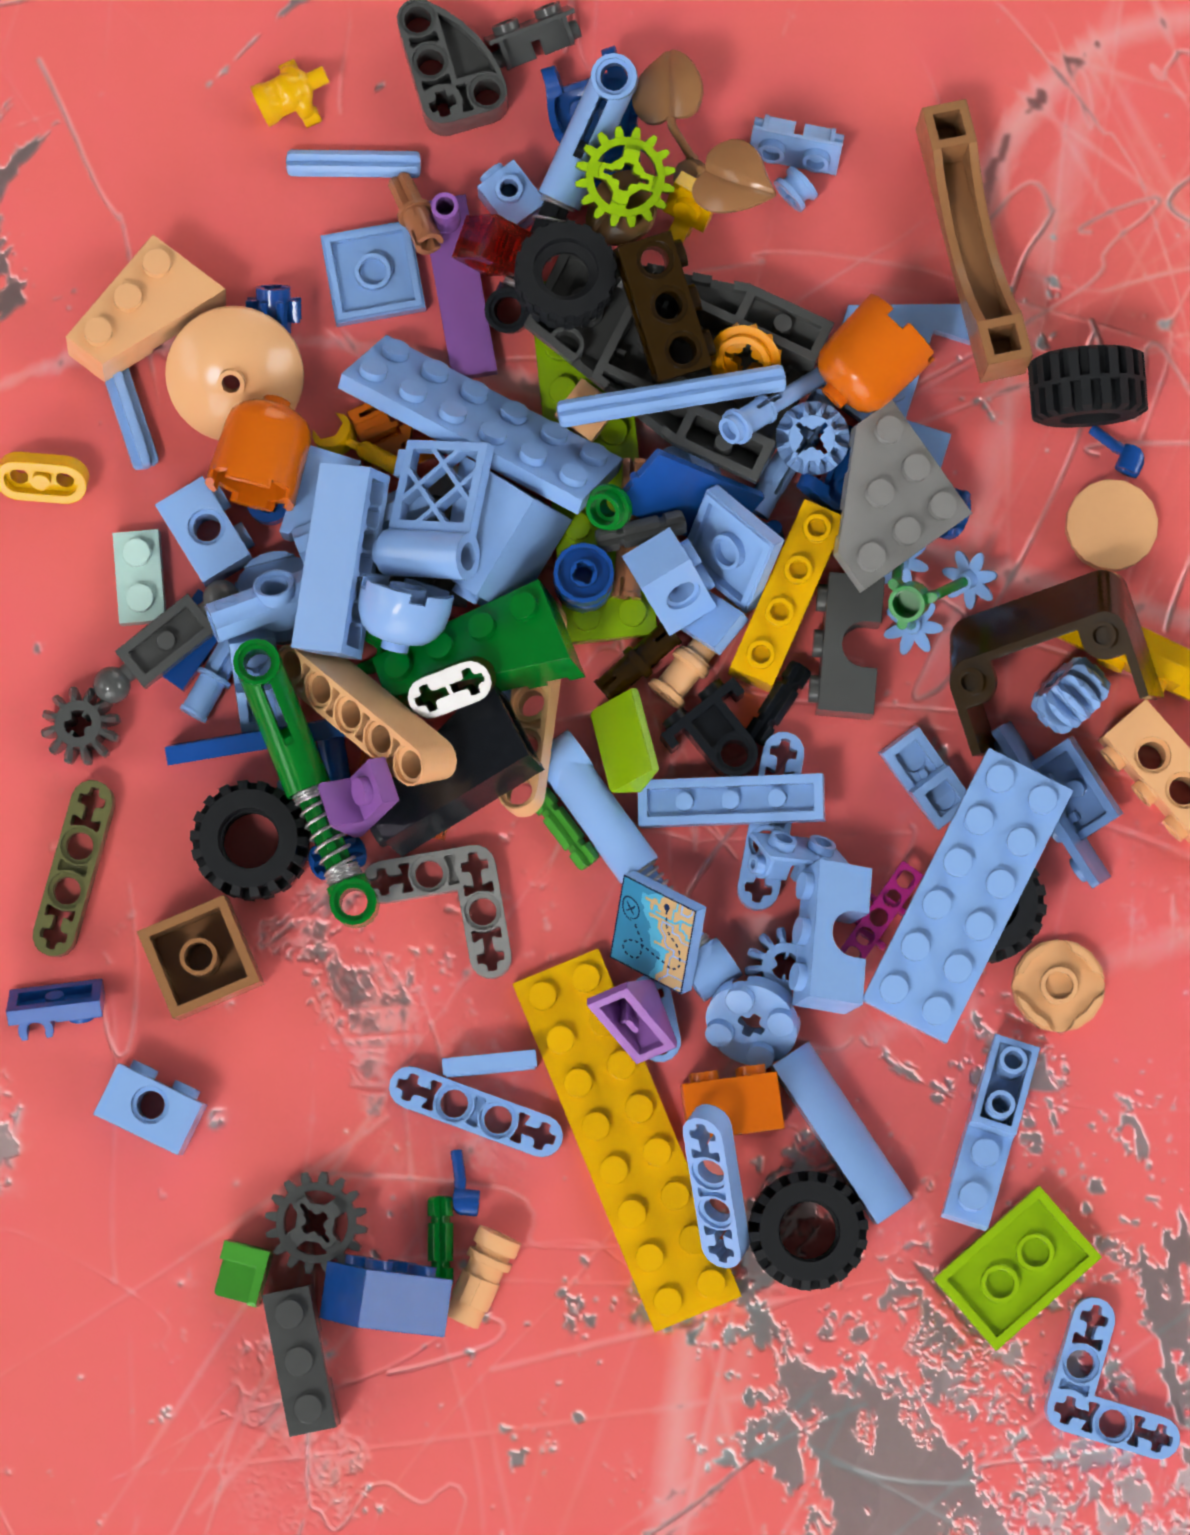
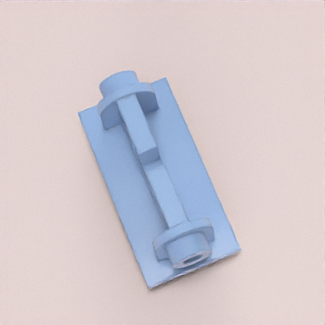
[750,114,844,176]
[748,831,849,882]

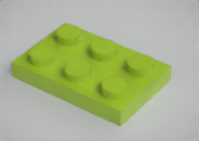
[932,1186,1102,1351]

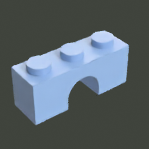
[789,859,872,1014]

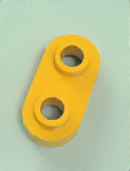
[0,452,89,504]

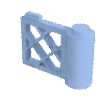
[372,440,495,580]

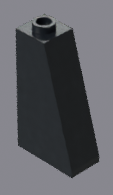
[370,685,545,856]

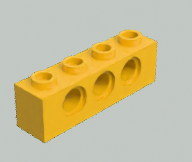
[728,499,841,693]

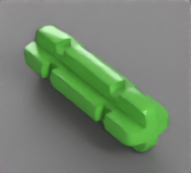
[536,787,599,870]

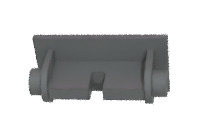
[484,1,582,71]

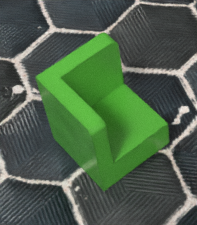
[215,1239,274,1308]

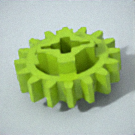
[574,126,676,228]

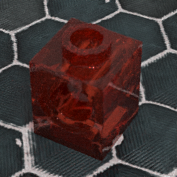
[451,214,532,276]

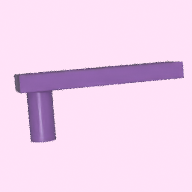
[429,192,498,379]

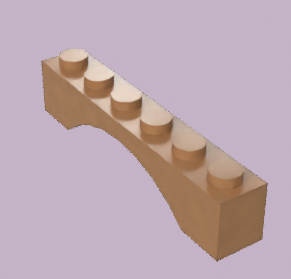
[916,99,1033,383]

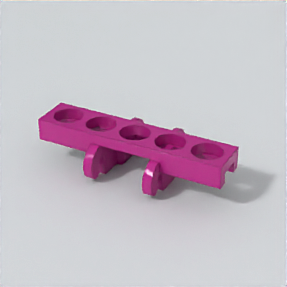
[840,861,924,959]

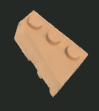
[66,235,226,382]

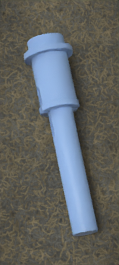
[719,367,826,445]

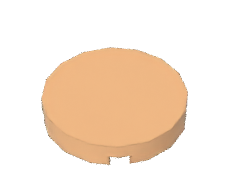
[1065,479,1158,572]
[1011,939,1105,1033]

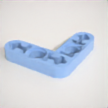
[1044,1297,1180,1460]

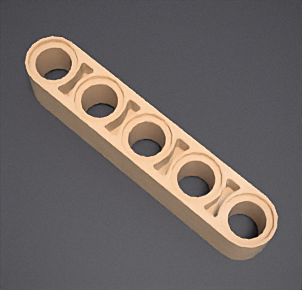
[278,644,457,786]

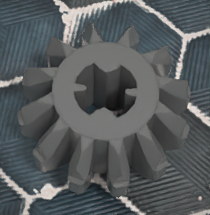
[41,687,121,766]

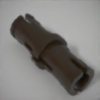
[593,622,682,700]

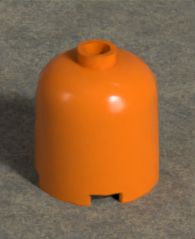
[817,293,935,413]
[204,395,311,512]

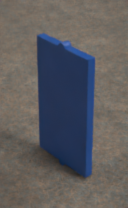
[623,448,765,537]

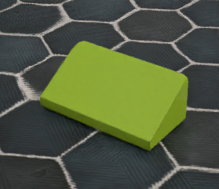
[590,688,659,793]

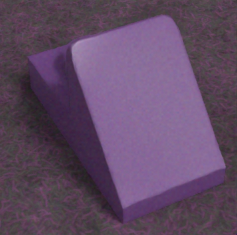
[317,757,399,838]

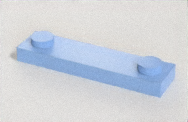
[638,773,826,828]

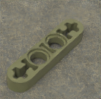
[33,780,115,957]

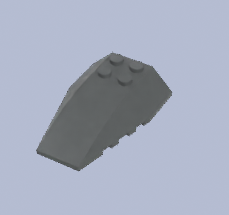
[524,254,834,484]

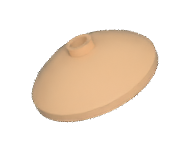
[165,306,304,440]

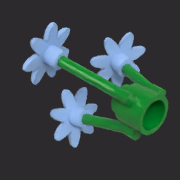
[884,547,998,655]

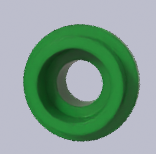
[586,484,632,531]

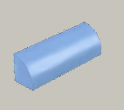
[291,462,391,660]
[770,1041,913,1224]

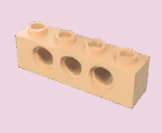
[1098,699,1190,844]

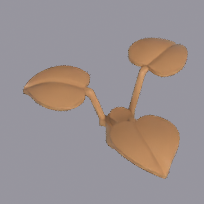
[585,50,776,246]

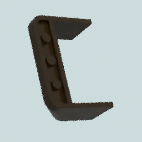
[950,570,1164,756]

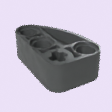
[397,0,508,136]

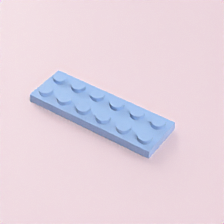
[338,335,623,515]
[863,748,1074,1044]

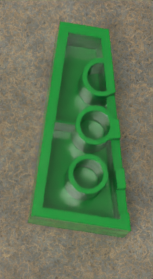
[371,579,586,714]

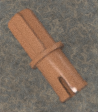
[388,172,444,255]

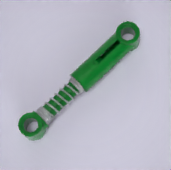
[233,639,380,929]

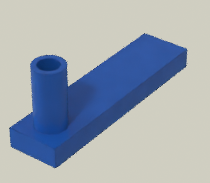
[165,719,351,781]

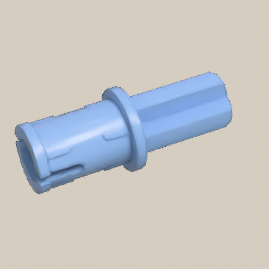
[179,640,232,723]

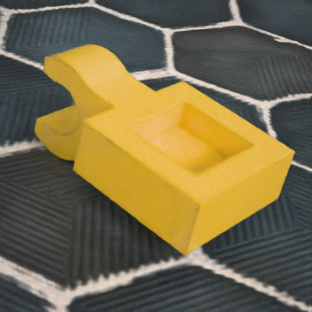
[663,171,713,243]

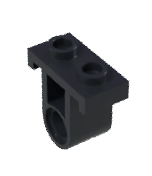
[660,677,758,777]

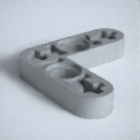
[365,845,512,979]

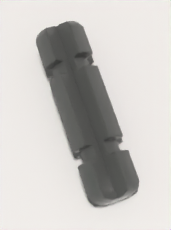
[595,510,687,553]

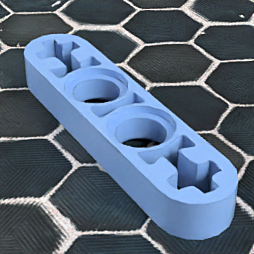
[737,732,804,911]
[389,1066,563,1157]
[683,1104,750,1268]

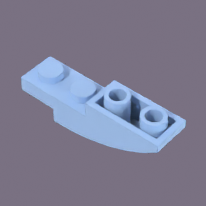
[940,1034,1040,1231]

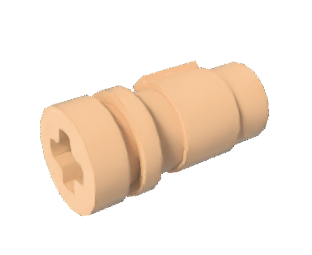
[448,1225,522,1329]

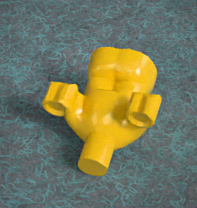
[250,59,330,128]

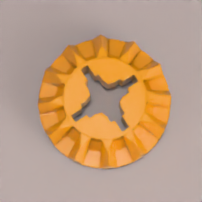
[710,322,782,375]

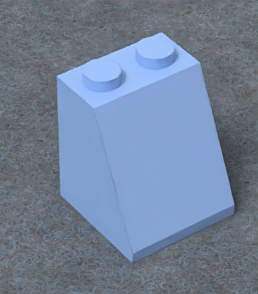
[450,457,572,606]

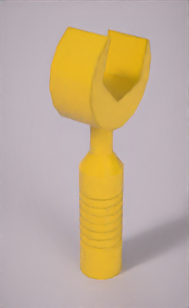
[312,413,397,474]

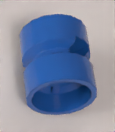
[553,543,614,613]

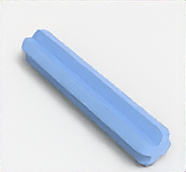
[286,149,421,178]
[105,368,159,470]

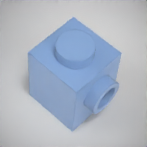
[477,159,544,240]

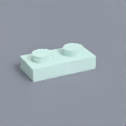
[112,529,166,626]

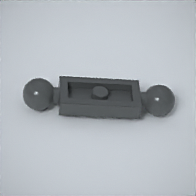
[93,580,239,704]

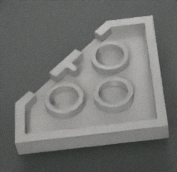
[833,400,972,593]

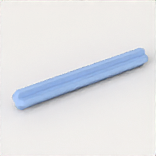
[557,364,786,428]

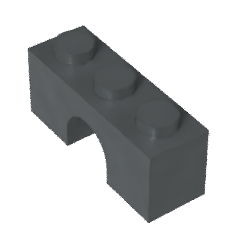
[808,572,885,720]
[262,1284,340,1437]

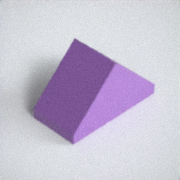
[587,979,677,1064]

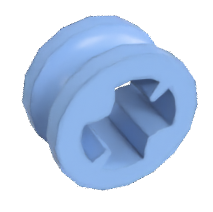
[773,166,818,212]

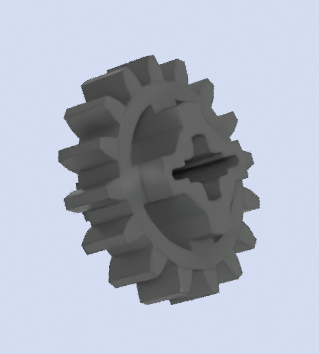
[265,1172,368,1274]

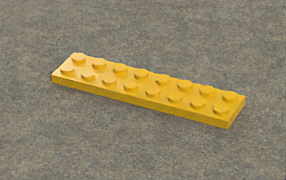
[512,949,741,1332]

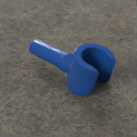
[1088,426,1144,478]
[451,1150,480,1216]

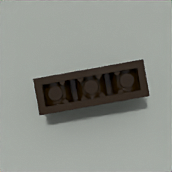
[613,230,716,385]

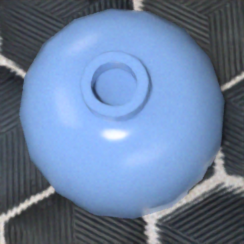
[358,573,454,654]

